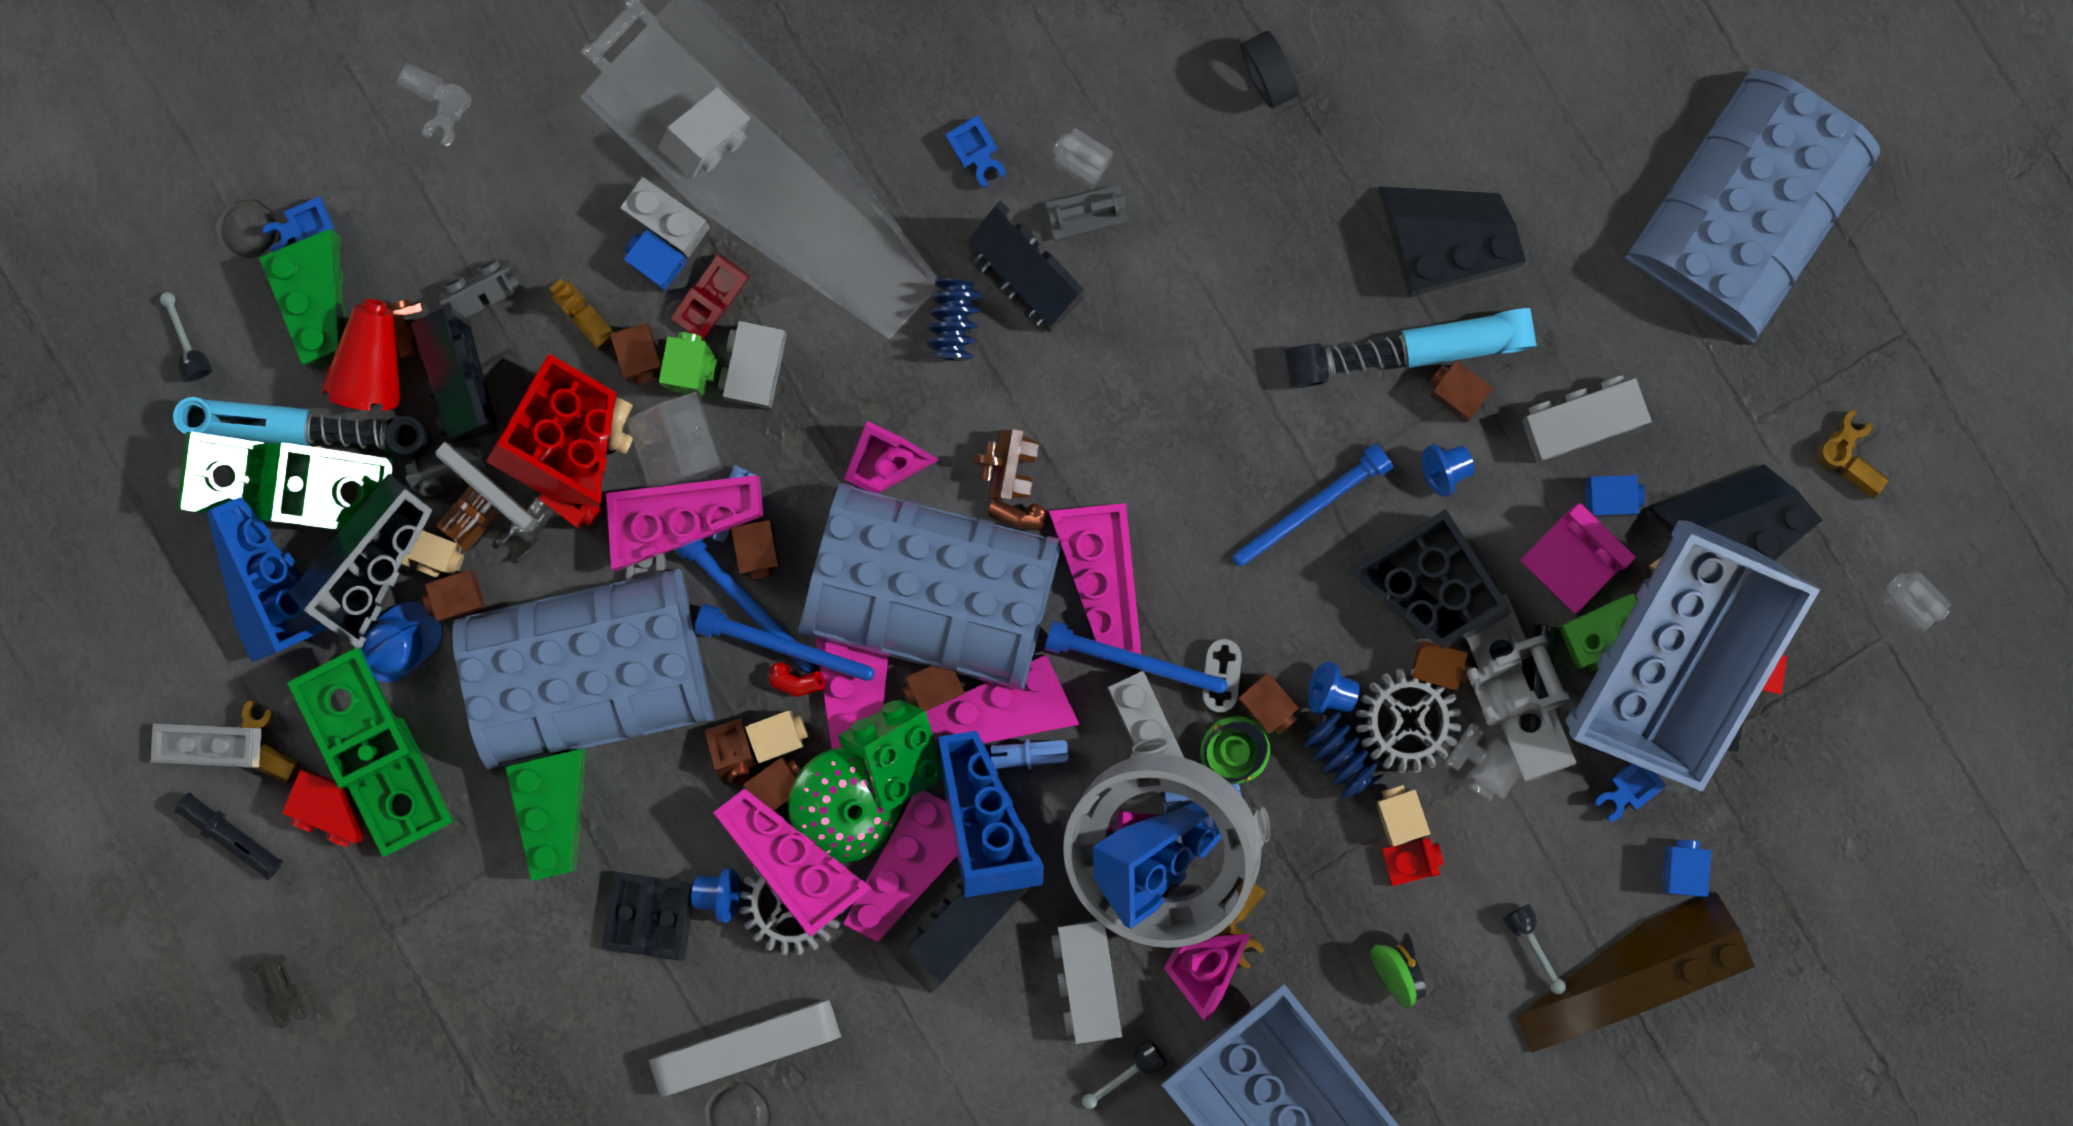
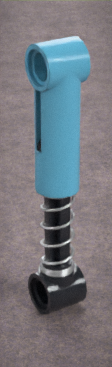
[1284,308,1537,389]
[173,397,431,458]

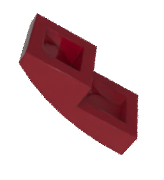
[671,254,751,340]

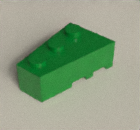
[259,228,346,370]
[505,749,588,881]

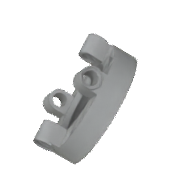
[1063,738,1270,948]

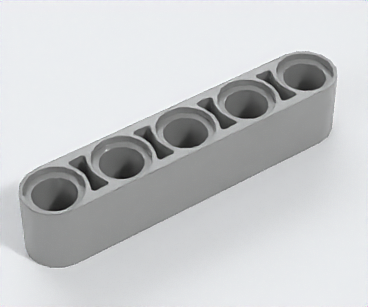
[648,999,842,1097]

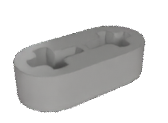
[1202,639,1242,712]

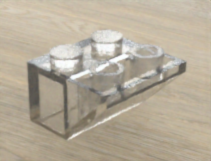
[627,392,724,488]

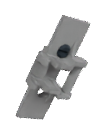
[1466,594,1576,783]

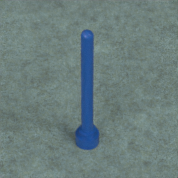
[1233,443,1394,566]
[674,538,815,672]
[695,604,875,681]
[1044,620,1228,693]

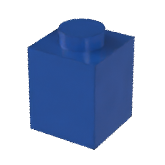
[624,229,688,292]
[1585,475,1645,518]
[1662,839,1711,897]

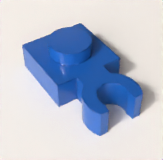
[945,115,1005,189]
[262,196,337,252]
[1593,763,1666,822]

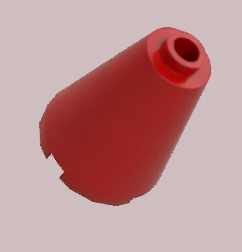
[321,299,400,411]

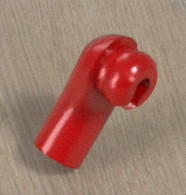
[768,662,825,697]

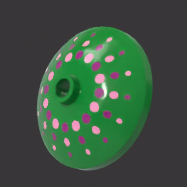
[788,747,902,862]

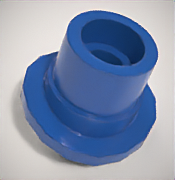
[1422,444,1474,497]
[1308,662,1359,715]
[691,868,742,923]

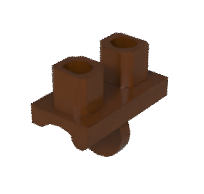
[972,429,1039,500]
[437,485,512,551]

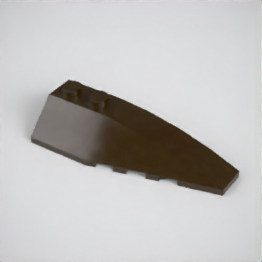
[1516,892,1755,1053]

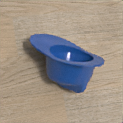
[361,601,442,682]

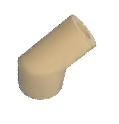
[607,397,633,454]

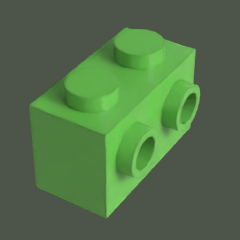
[659,332,718,398]
[1558,593,1637,672]

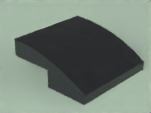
[602,871,694,961]

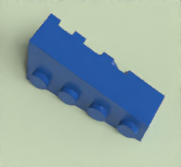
[938,731,1044,898]

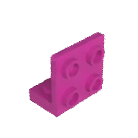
[1521,503,1636,613]

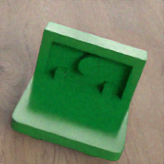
[838,699,942,811]

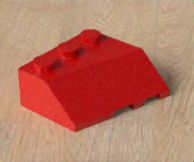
[486,353,617,506]

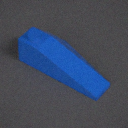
[206,497,328,662]
[1093,803,1222,929]

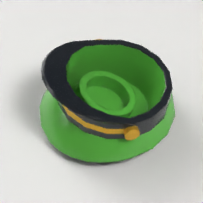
[1200,716,1270,784]
[1370,932,1427,1009]

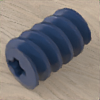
[926,278,982,361]
[1304,711,1384,800]

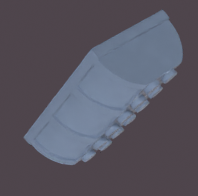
[1623,69,1881,345]
[798,482,1061,691]
[1566,520,1820,792]
[453,569,715,770]
[1161,983,1399,1126]

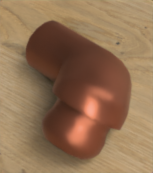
[988,499,1048,531]

